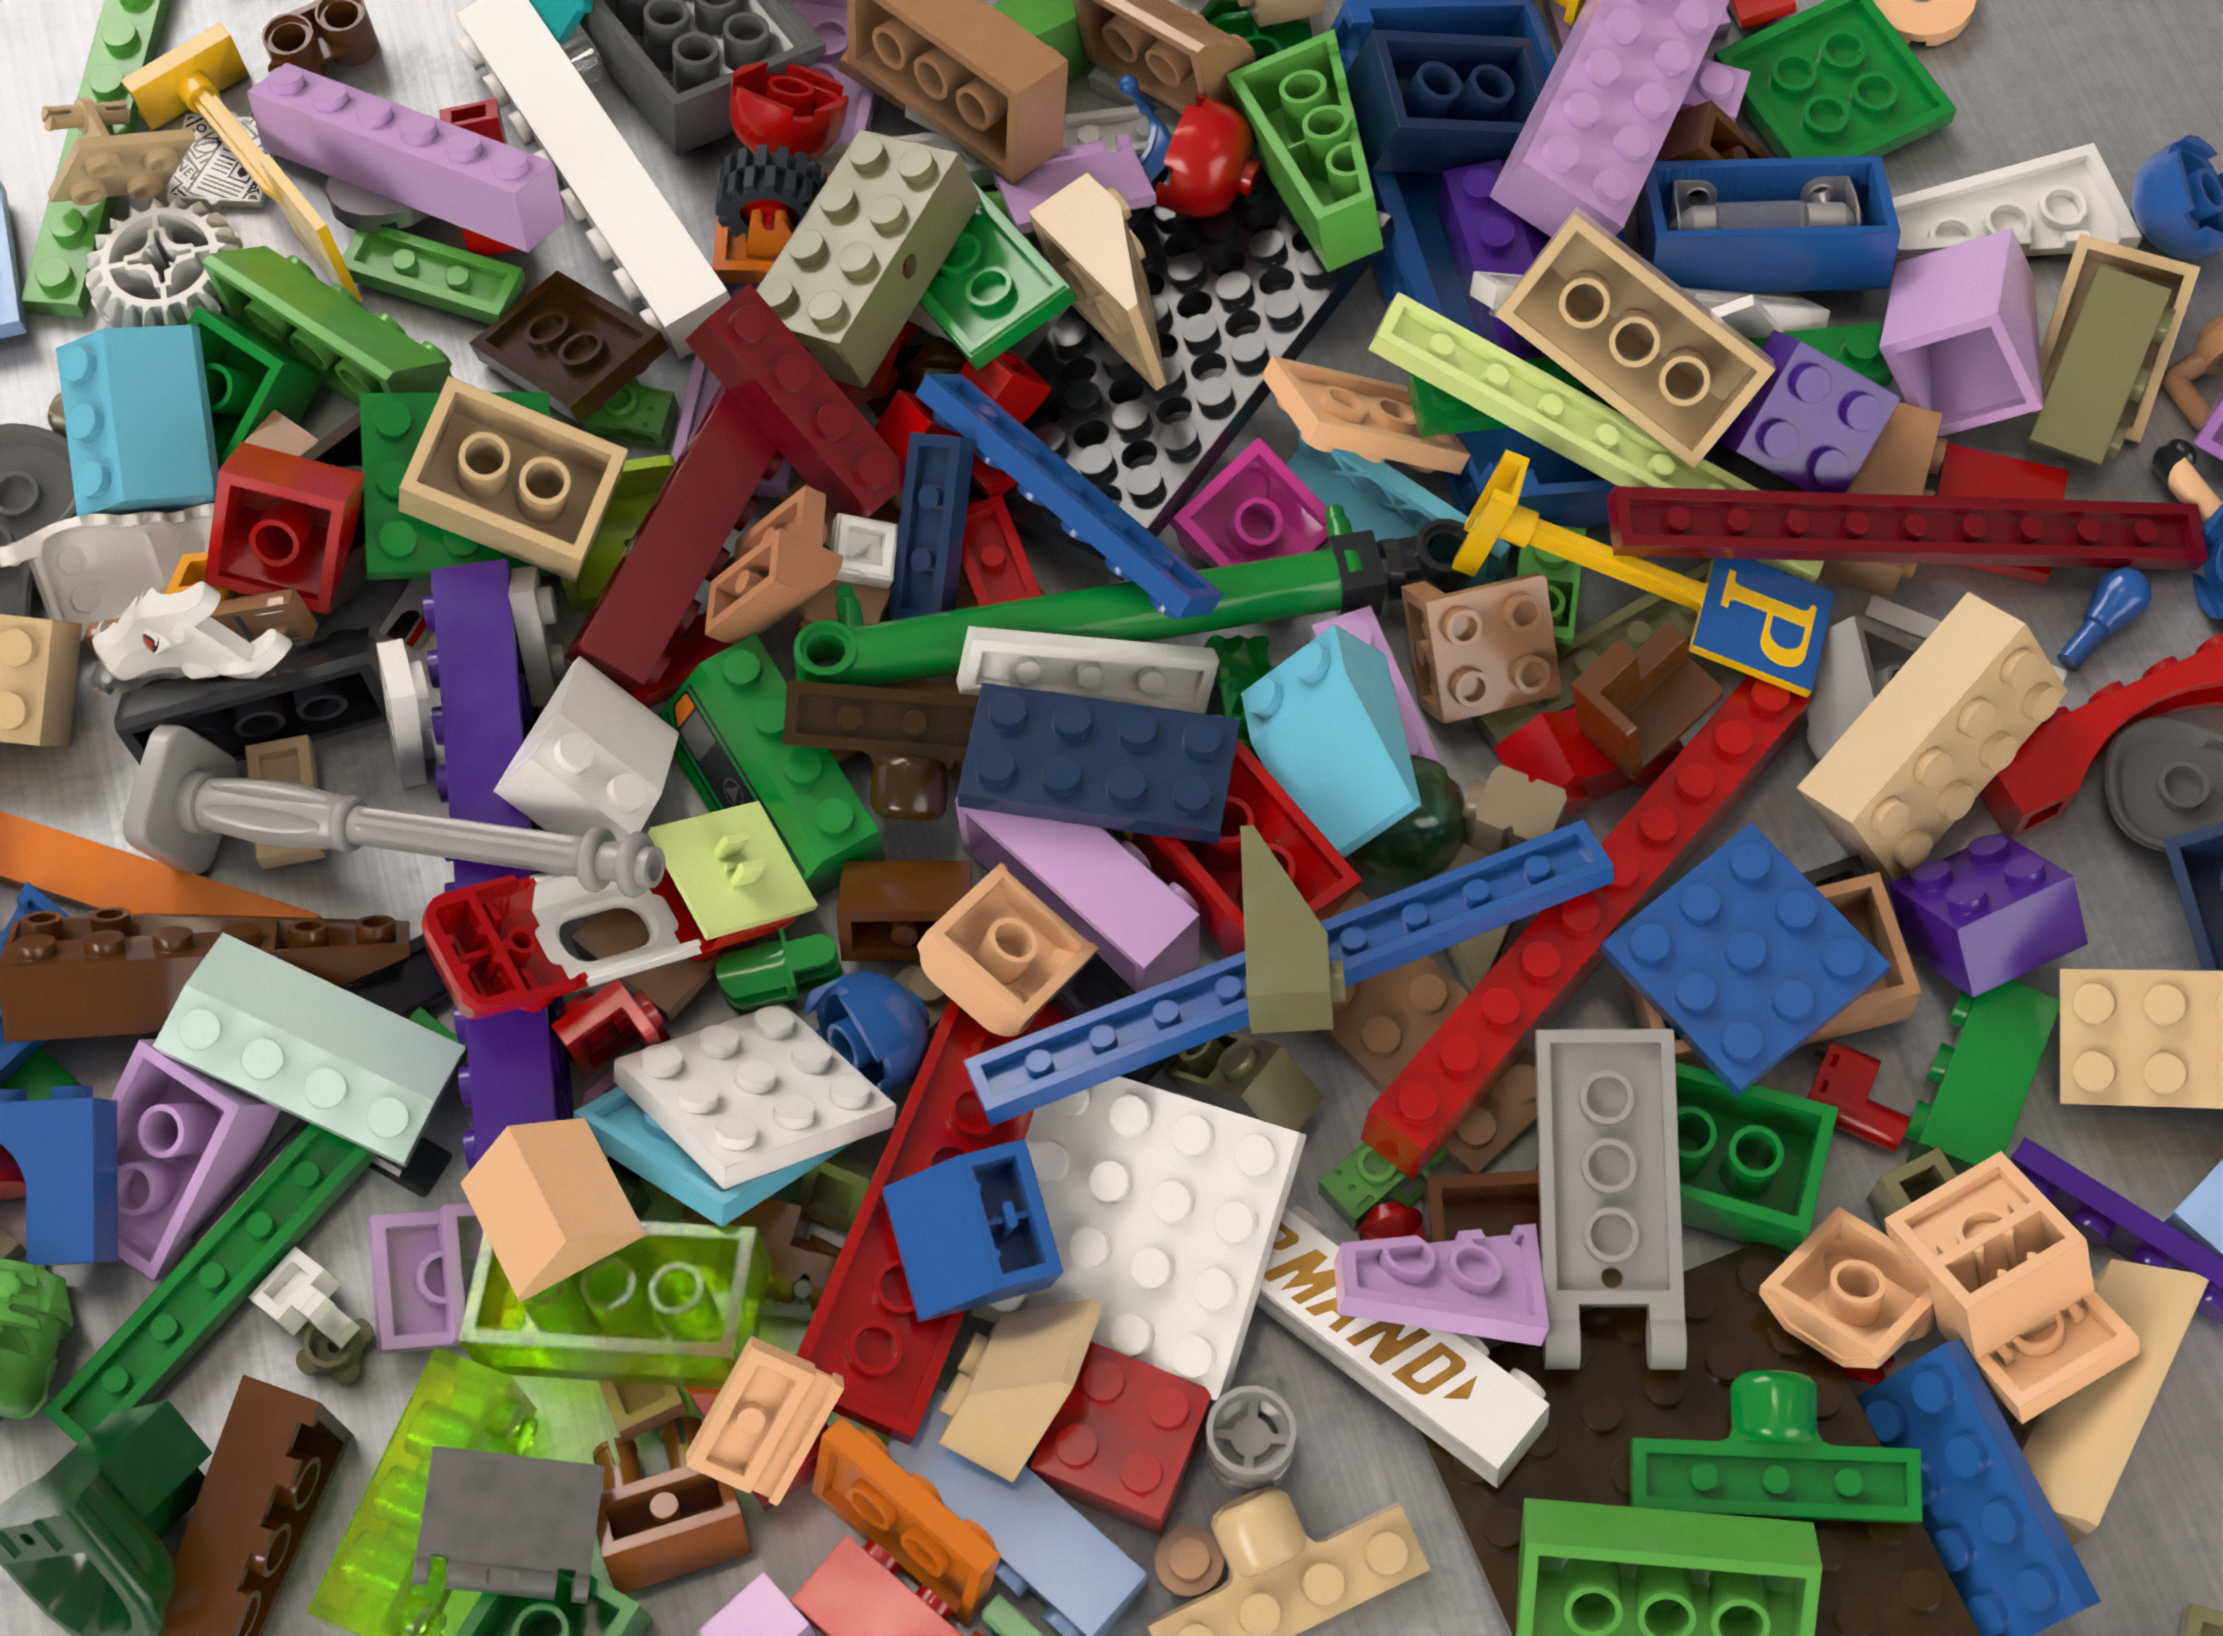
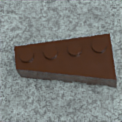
[162,1375,353,1636]

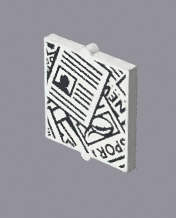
[167,111,275,211]

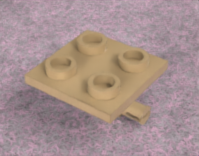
[41,97,196,205]

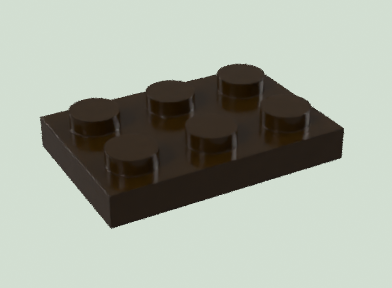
[469,270,669,424]

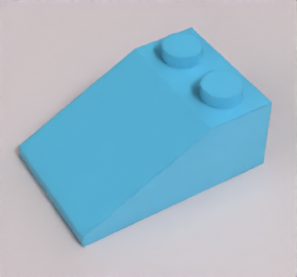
[1241,624,1422,858]

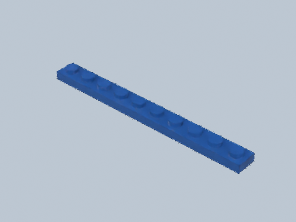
[963,819,1614,1127]

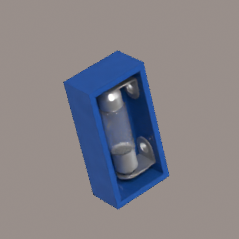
[1635,156,1901,292]

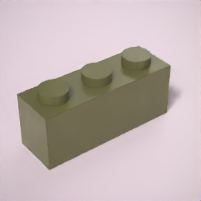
[2025,265,2176,470]

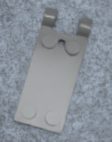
[1534,1029,1687,1370]

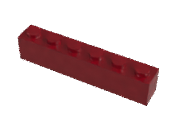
[564,384,785,694]

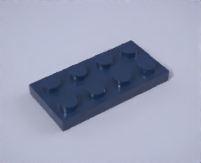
[957,683,1240,845]

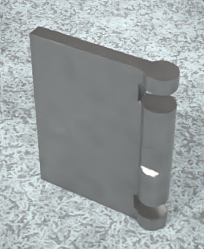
[411,1446,605,1604]

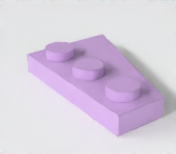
[1334,1223,1549,1346]

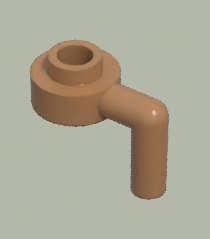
[2161,316,2223,432]

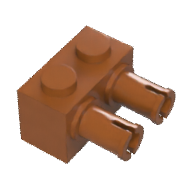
[593,1416,753,1594]

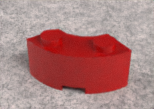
[1493,707,1684,818]

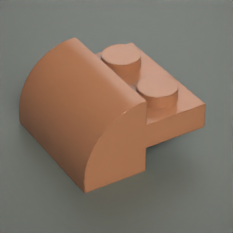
[705,485,843,644]

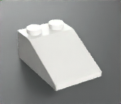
[494,656,679,842]

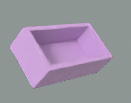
[955,797,1200,993]

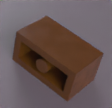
[837,861,973,961]

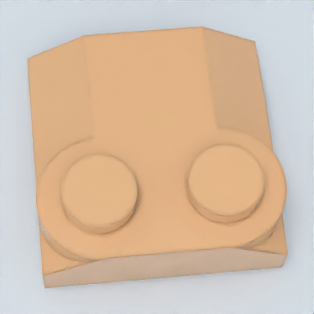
[917,862,1099,1036]
[1759,1206,1935,1369]

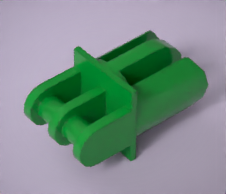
[716,927,842,1012]

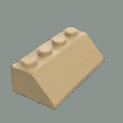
[1495,206,1776,469]
[2012,1259,2209,1546]

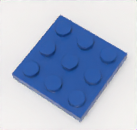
[1600,822,1891,1098]

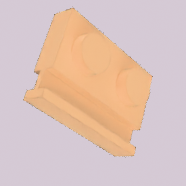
[686,1336,844,1506]

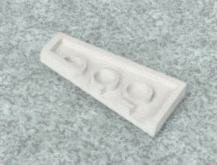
[1892,143,2143,263]

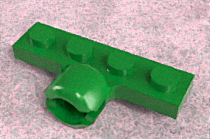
[1630,1370,1923,1524]

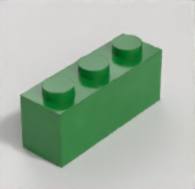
[1904,980,2060,1176]

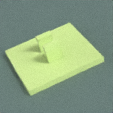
[647,801,818,940]

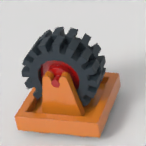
[712,145,832,284]

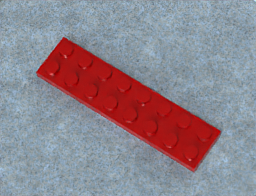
[796,998,1066,1445]

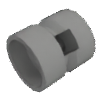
[1205,1385,1297,1495]

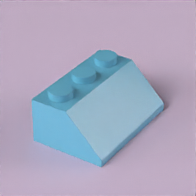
[56,324,219,516]

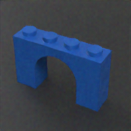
[0,1086,118,1265]

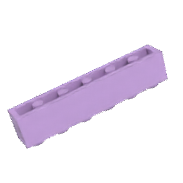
[247,63,566,253]

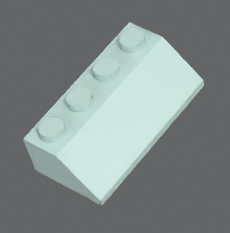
[153,932,466,1168]

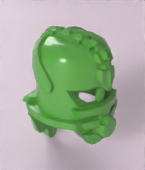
[0,1257,75,1421]

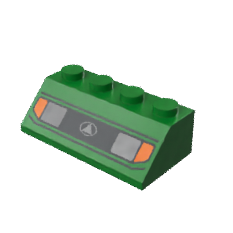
[657,633,886,899]

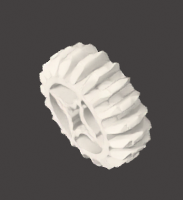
[84,196,243,328]

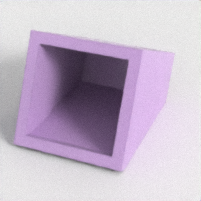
[1879,228,2044,437]

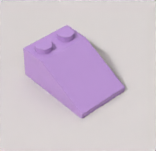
[110,1039,281,1281]

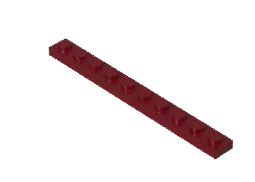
[1606,486,2208,570]

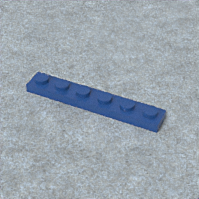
[915,374,1223,619]

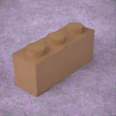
[1819,402,1948,598]

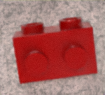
[551,979,671,1079]

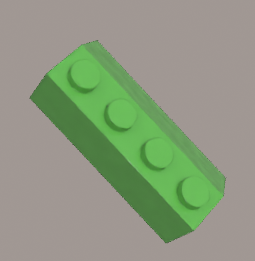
[202,246,453,409]
[1516,1498,1822,1636]

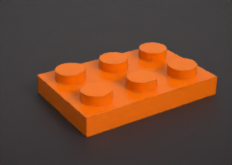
[811,1416,1001,1628]

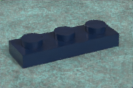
[888,432,975,620]

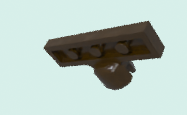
[783,680,979,821]

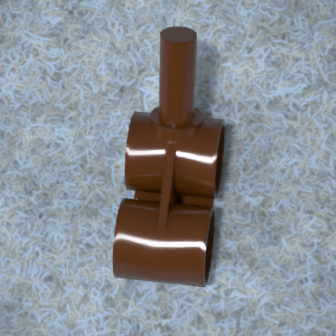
[251,0,379,121]

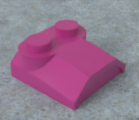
[1169,437,1329,568]

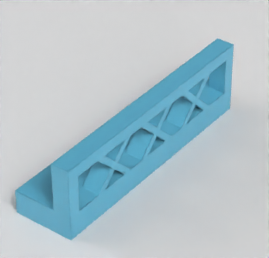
[1286,430,1511,589]

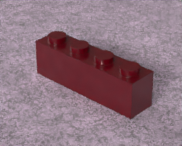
[685,283,906,518]

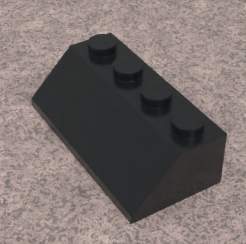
[114,627,387,765]

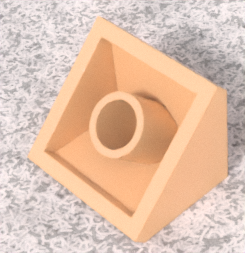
[460,1118,646,1303]

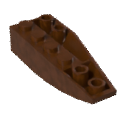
[0,907,410,1042]

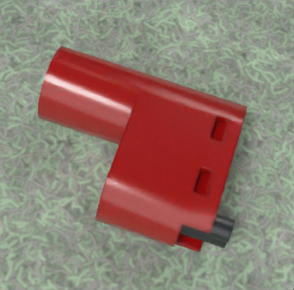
[1806,1041,1910,1153]

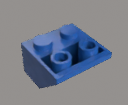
[882,1139,1063,1323]

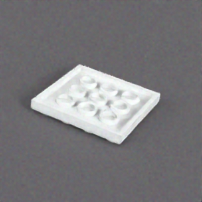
[971,1076,1307,1401]

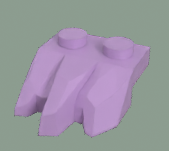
[367,1203,534,1355]

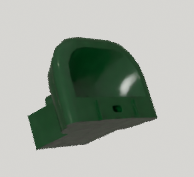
[0,1400,212,1636]

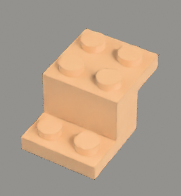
[1884,1151,2141,1424]

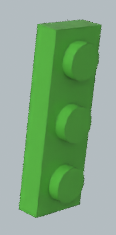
[342,225,527,325]

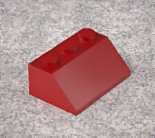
[1132,738,1362,957]

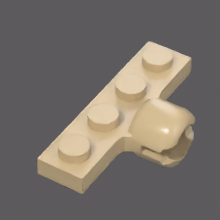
[1144,1486,1431,1636]

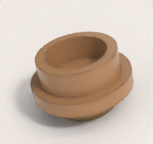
[1154,1525,1224,1598]

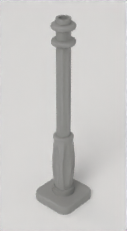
[122,724,665,898]

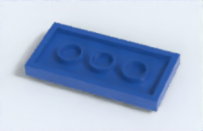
[1857,1338,2101,1636]

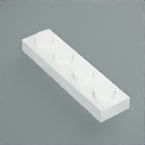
[956,626,1219,714]

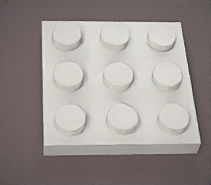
[613,1003,896,1190]

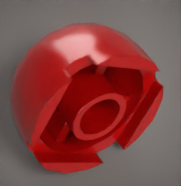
[730,62,849,163]
[1155,93,1262,219]

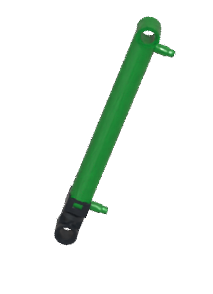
[794,504,1471,687]

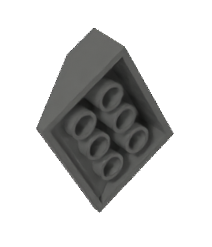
[575,0,826,156]

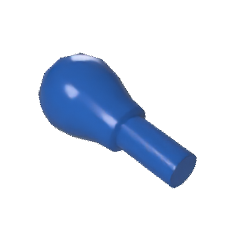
[2057,567,2152,671]

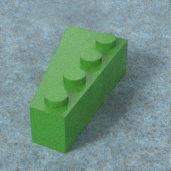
[1226,29,1384,272]

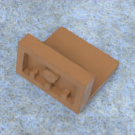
[1401,572,1561,724]

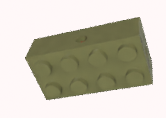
[756,129,982,388]

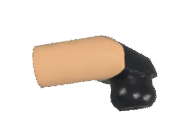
[2152,439,2223,523]

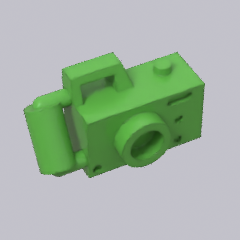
[558,378,680,450]
[1318,1142,1449,1231]

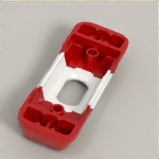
[421,867,798,1020]

